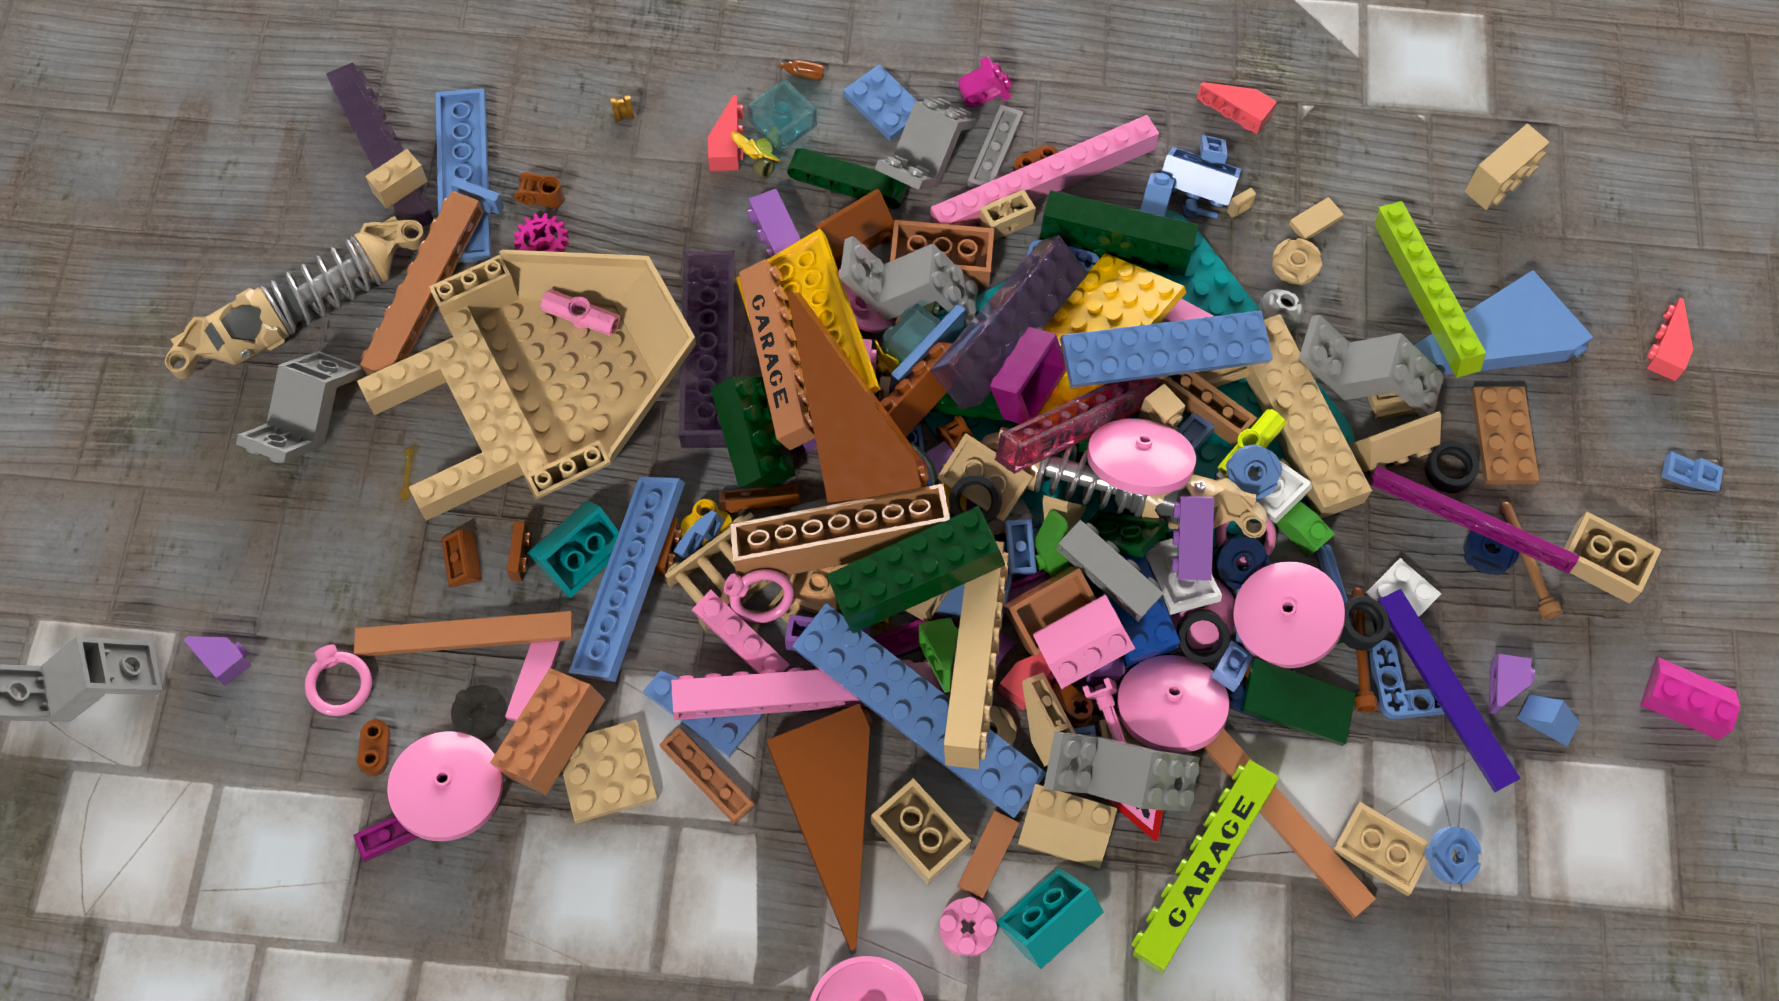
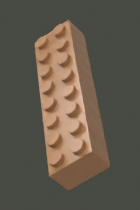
[730,484,950,577]

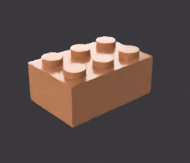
[1003,566,1096,656]

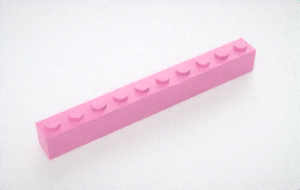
[930,115,1159,227]
[671,660,951,720]

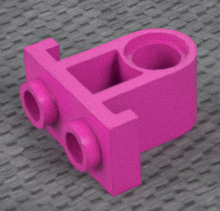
[958,56,1012,107]

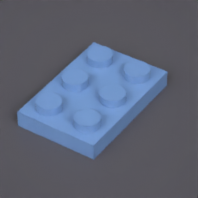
[843,64,918,141]

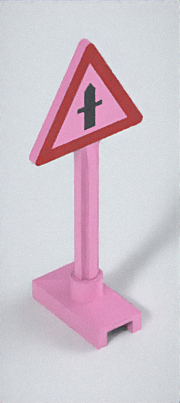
[1082,678,1163,841]

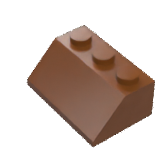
[815,188,894,269]

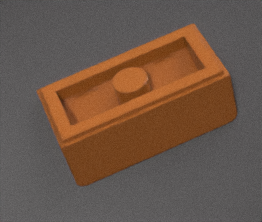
[441,528,482,587]

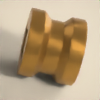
[610,95,635,122]

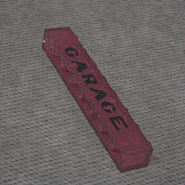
[995,377,1161,474]

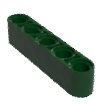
[787,148,908,209]

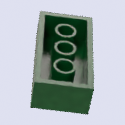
[711,377,796,488]

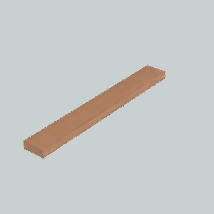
[354,611,573,657]
[1203,729,1376,919]

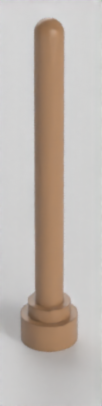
[1501,502,1563,620]

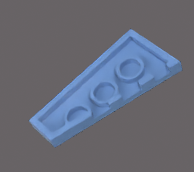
[643,670,764,758]

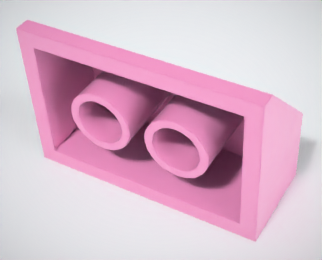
[1033,594,1135,689]

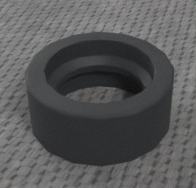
[1425,441,1479,494]
[949,475,1002,524]
[1340,596,1390,650]
[1176,609,1230,663]

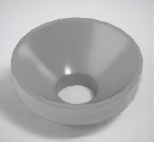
[1258,289,1304,331]

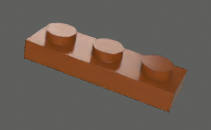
[719,484,800,513]

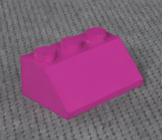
[1640,657,1740,740]

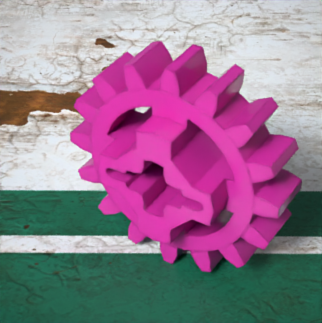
[514,213,569,252]

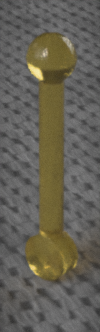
[399,447,415,500]

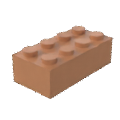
[890,220,994,287]
[490,668,605,795]

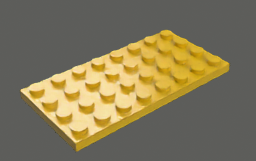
[736,229,880,393]
[997,254,1186,437]

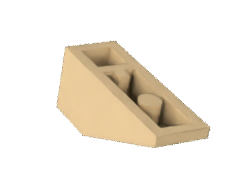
[1022,673,1076,767]

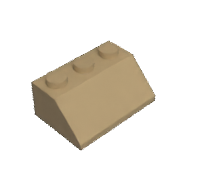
[1350,411,1442,475]
[1018,784,1117,869]

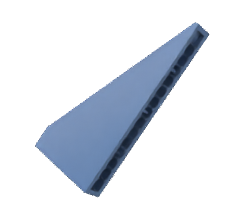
[1414,270,1593,375]

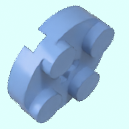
[1226,445,1282,499]
[1424,827,1481,884]

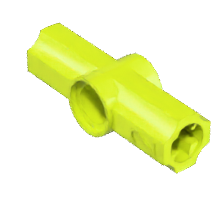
[1217,409,1287,478]

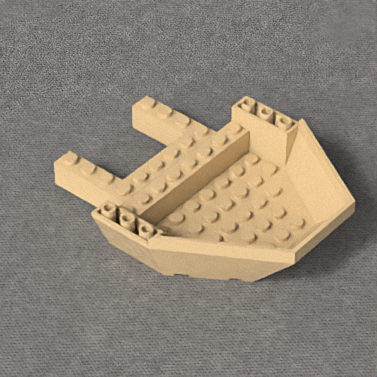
[357,250,696,521]

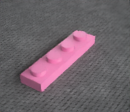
[691,590,790,674]

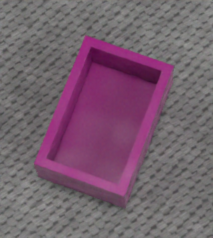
[990,327,1067,427]

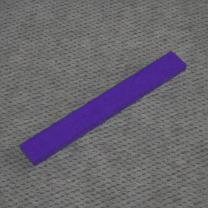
[1377,589,1521,793]

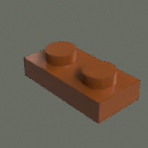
[655,518,682,577]
[507,521,532,581]

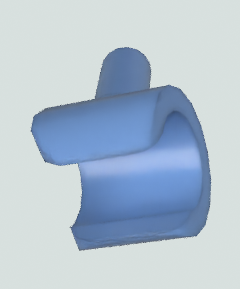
[1183,199,1218,219]

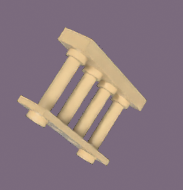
[665,512,773,631]

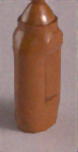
[779,60,824,81]

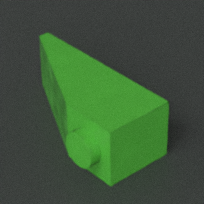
[1275,501,1335,557]
[919,618,959,693]

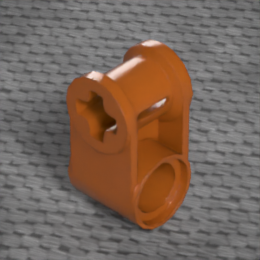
[514,172,565,208]
[935,415,978,451]
[1051,680,1093,727]

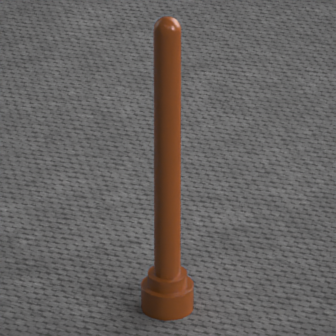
[1352,587,1378,713]

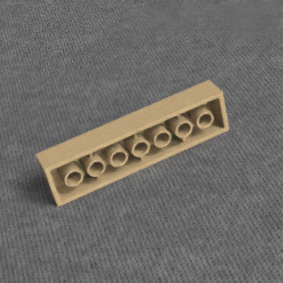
[1245,314,1372,519]
[944,541,1009,769]

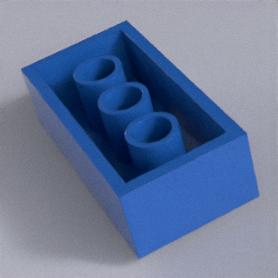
[1089,554,1181,667]

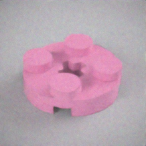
[939,897,997,957]

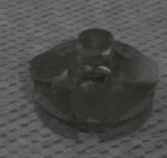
[451,685,508,741]

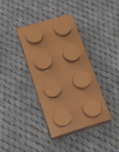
[1471,386,1539,485]

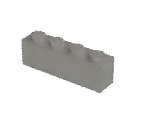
[1056,520,1163,622]

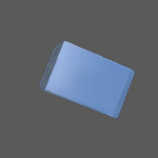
[1517,695,1580,747]

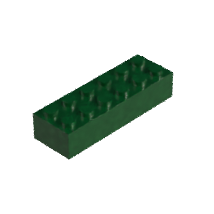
[1039,190,1199,276]
[826,506,1005,634]

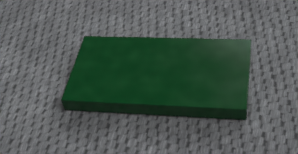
[1241,658,1356,746]

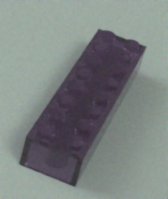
[930,235,1088,410]
[679,251,736,448]

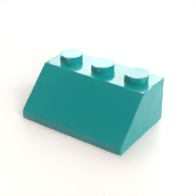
[528,501,619,598]
[996,867,1104,969]

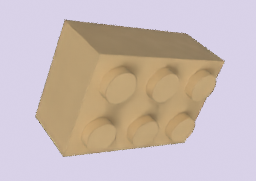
[1464,124,1550,210]
[1564,512,1662,604]
[871,778,971,886]

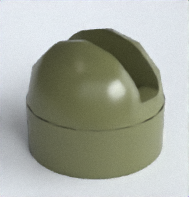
[753,158,774,179]

